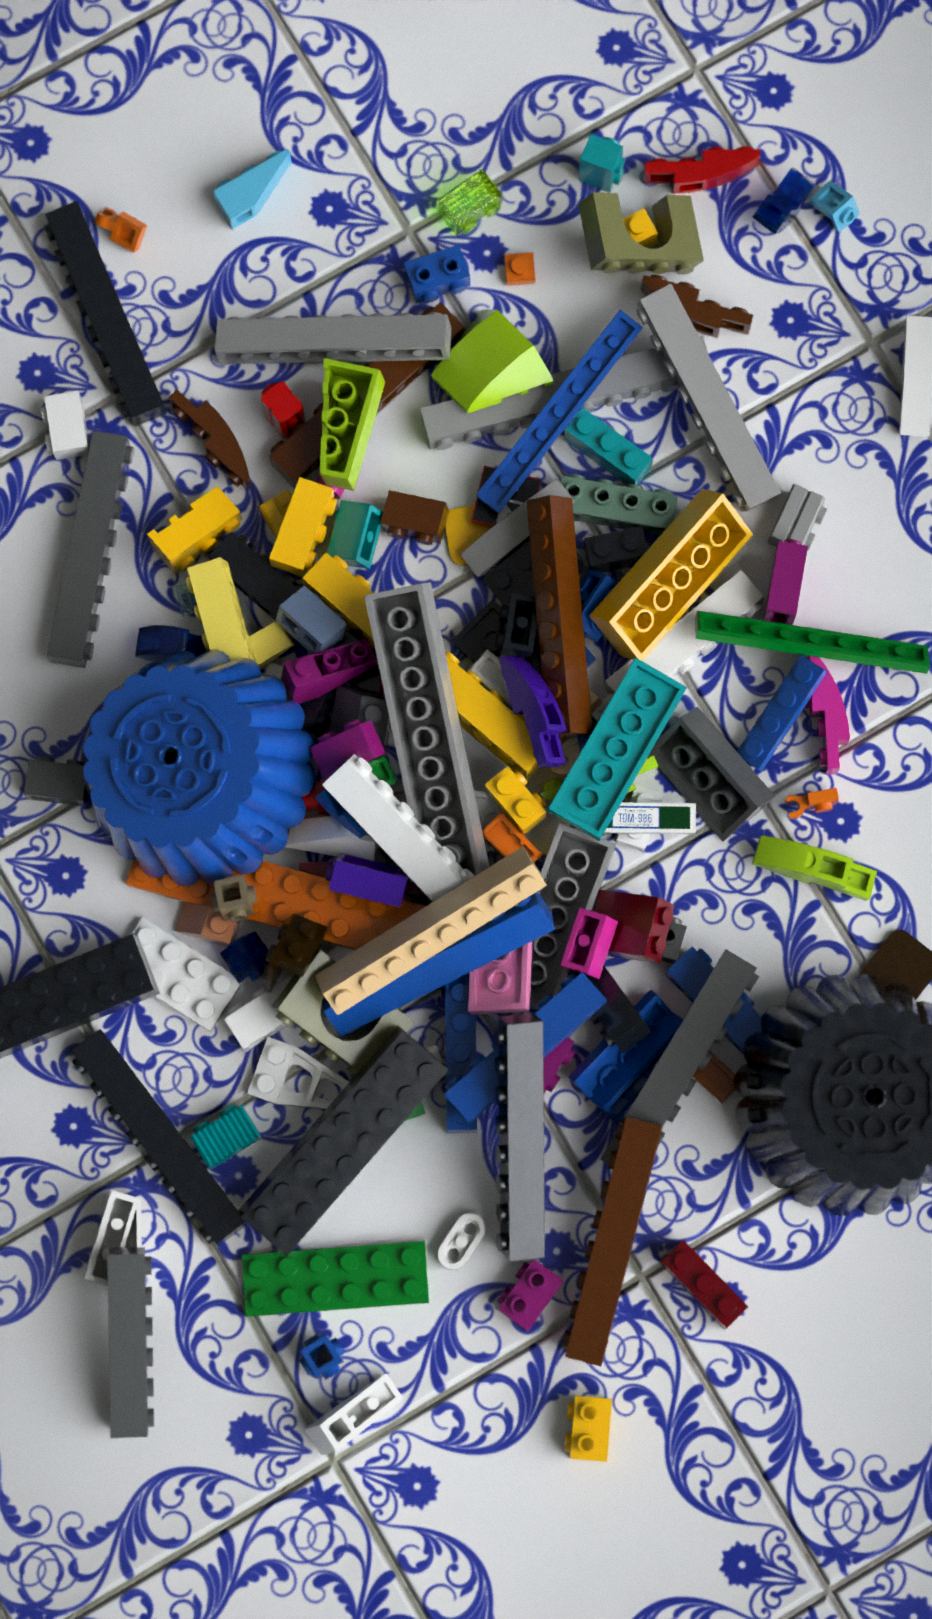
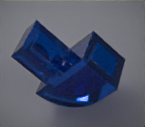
[752,168,816,234]
[135,625,206,663]

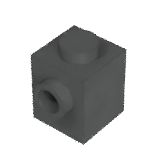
[661,917,687,964]

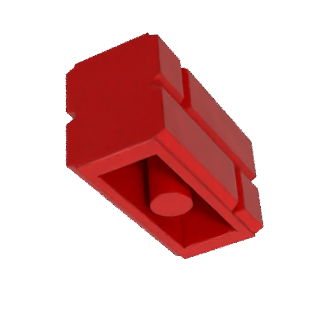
[260,381,306,440]

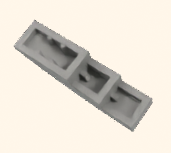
[460,479,575,577]

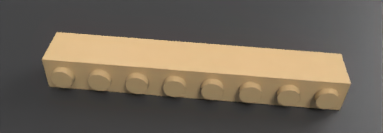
[315,846,547,1015]

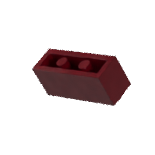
[660,1240,748,1330]

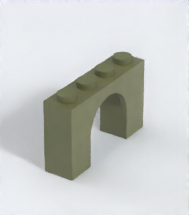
[578,192,704,275]
[271,949,415,1076]

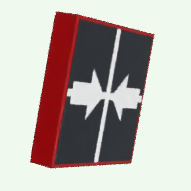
[470,465,541,528]

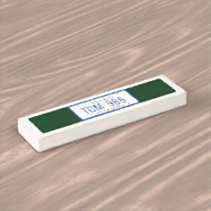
[575,802,696,834]

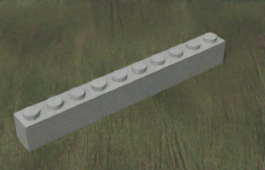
[420,336,708,450]

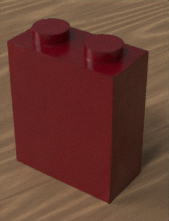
[594,890,675,963]

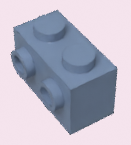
[276,586,347,654]

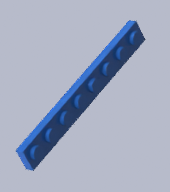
[476,310,643,514]

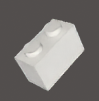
[41,391,90,460]

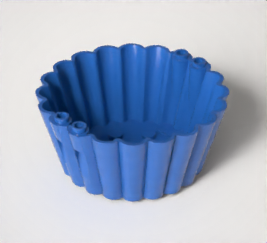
[83,650,315,886]

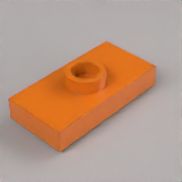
[482,812,543,863]

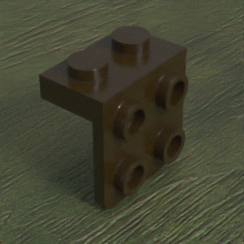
[262,914,328,993]

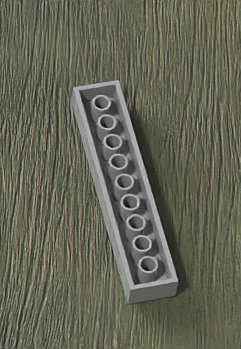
[364,582,490,876]

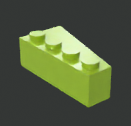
[320,358,385,491]

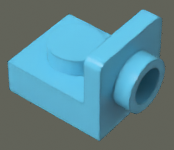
[810,180,859,232]

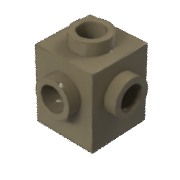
[212,875,257,922]

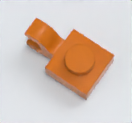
[95,207,147,253]
[785,788,839,819]

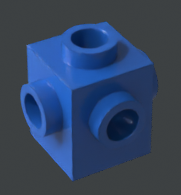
[299,1333,345,1380]

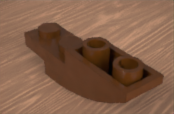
[641,274,753,338]
[169,389,251,490]

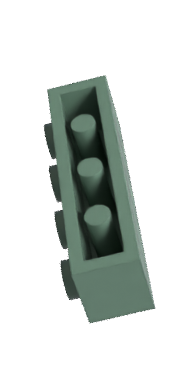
[561,474,678,535]

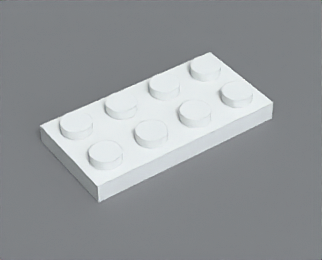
[131,917,244,1032]

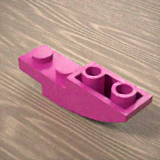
[804,656,850,775]

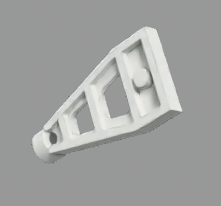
[247,1037,349,1109]

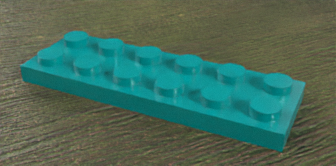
[547,657,687,841]

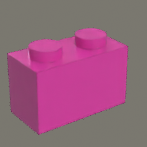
[561,907,618,979]

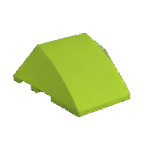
[431,310,555,414]

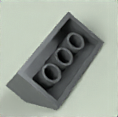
[649,707,775,842]

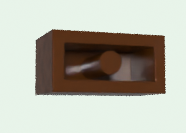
[380,490,449,545]

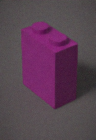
[763,539,808,625]

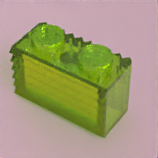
[435,169,502,236]

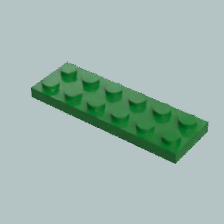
[242,1241,429,1317]

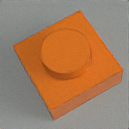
[504,252,535,286]

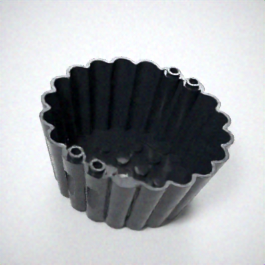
[734,974,932,1216]

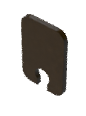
[858,930,932,1001]

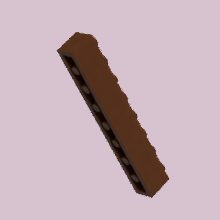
[269,302,464,489]
[526,495,593,738]
[562,1116,663,1367]

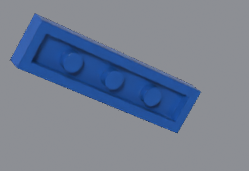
[737,655,827,771]

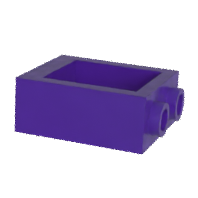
[326,853,410,907]

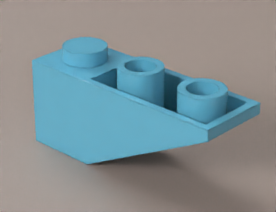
[213,148,292,229]

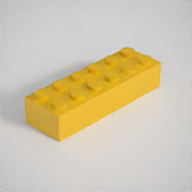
[589,489,753,661]

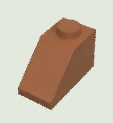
[175,902,241,949]

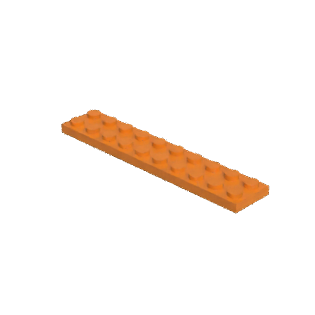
[126,859,426,950]

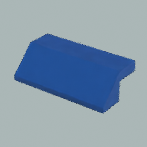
[568,989,683,1126]

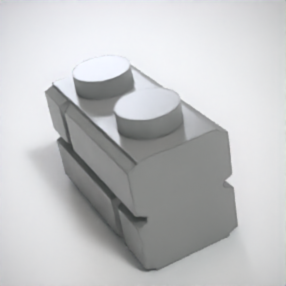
[768,484,827,551]

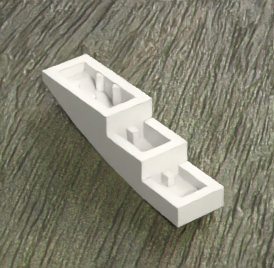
[899,315,932,436]

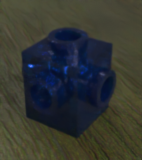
[220,931,269,983]

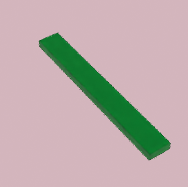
[695,611,930,674]

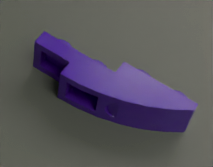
[499,656,567,767]

